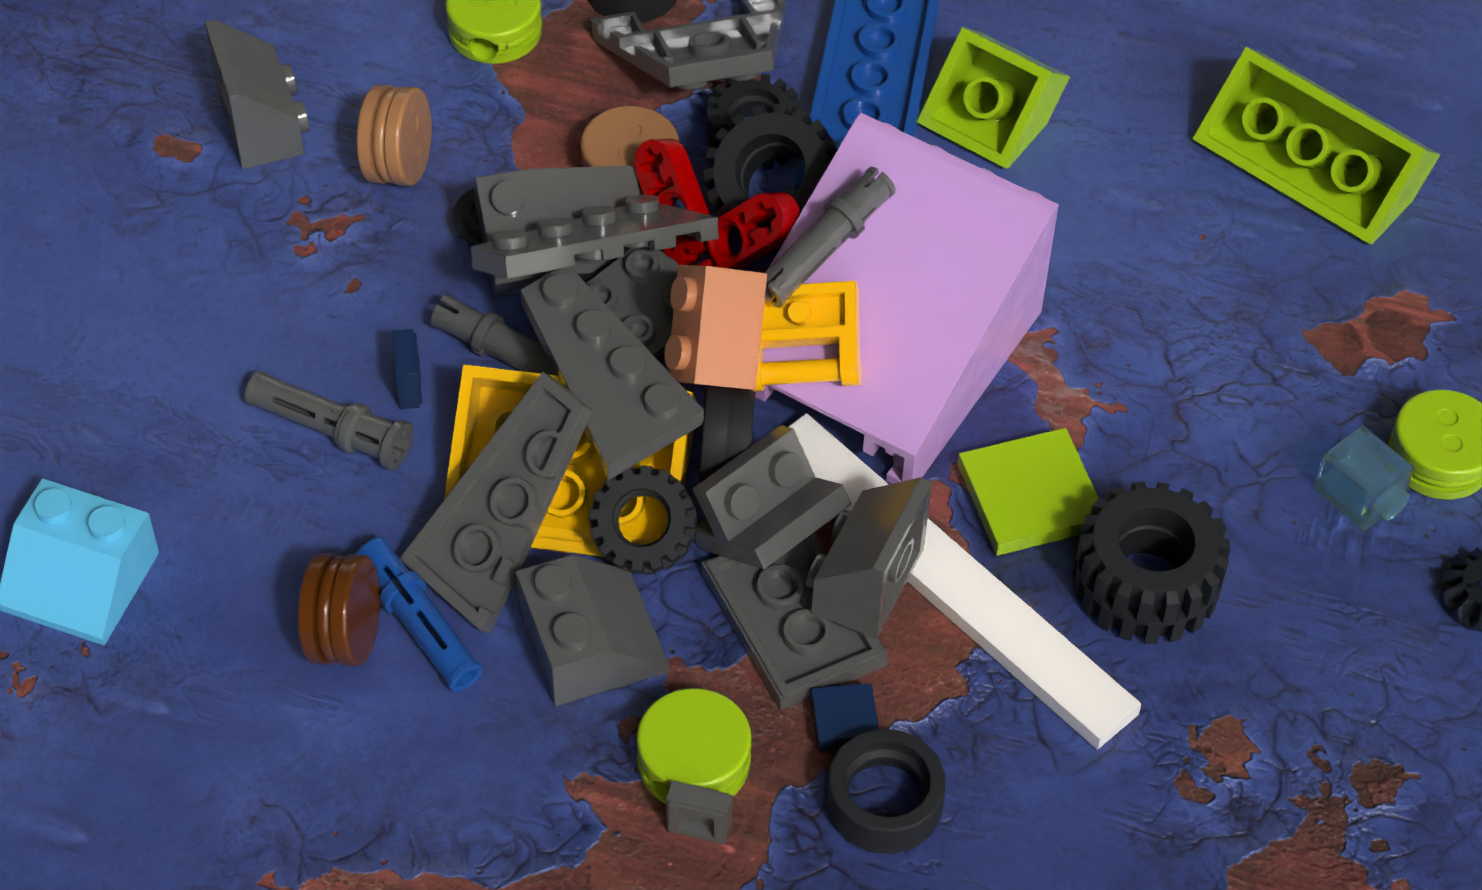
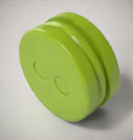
[446,0,542,64]
[1387,389,1482,500]
[637,688,751,804]

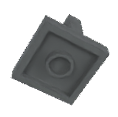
[693,425,851,569]

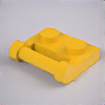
[753,280,862,392]

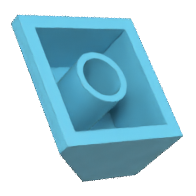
[0,478,159,646]

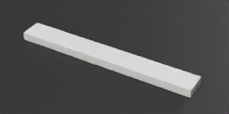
[789,413,1141,750]

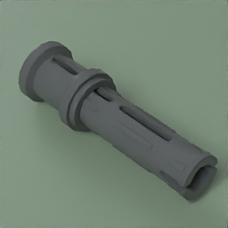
[245,371,414,470]

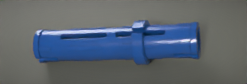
[357,537,483,692]

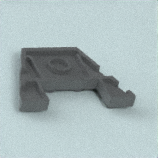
[590,0,786,89]

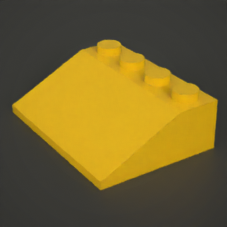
[444,365,697,558]

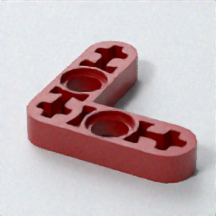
[634,138,800,270]

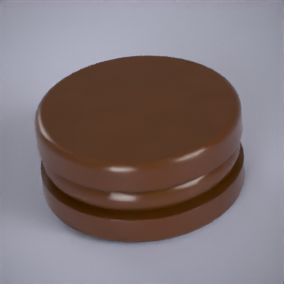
[297,552,380,667]

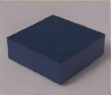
[393,329,422,409]
[811,683,879,752]

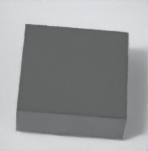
[666,781,733,844]

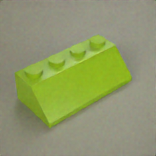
[1193,47,1440,245]

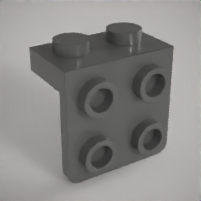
[586,246,678,359]

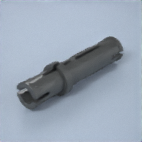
[764,167,896,308]
[431,294,559,376]

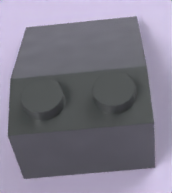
[474,166,640,299]

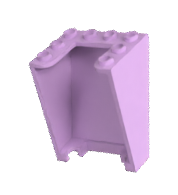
[730,113,1059,484]

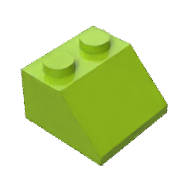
[917,27,1070,169]

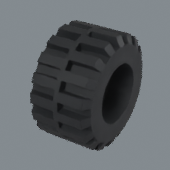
[704,104,838,252]
[1073,481,1231,644]

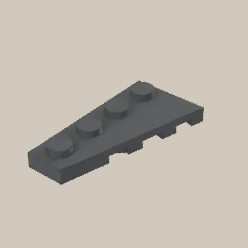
[471,195,719,279]
[520,267,704,480]
[400,372,593,634]

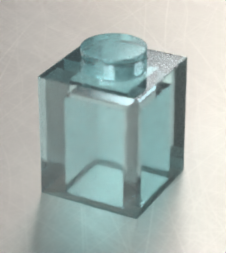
[1313,425,1415,531]

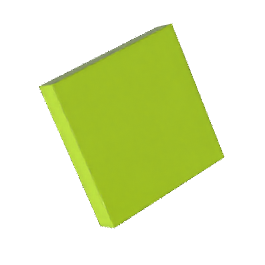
[957,428,1099,556]

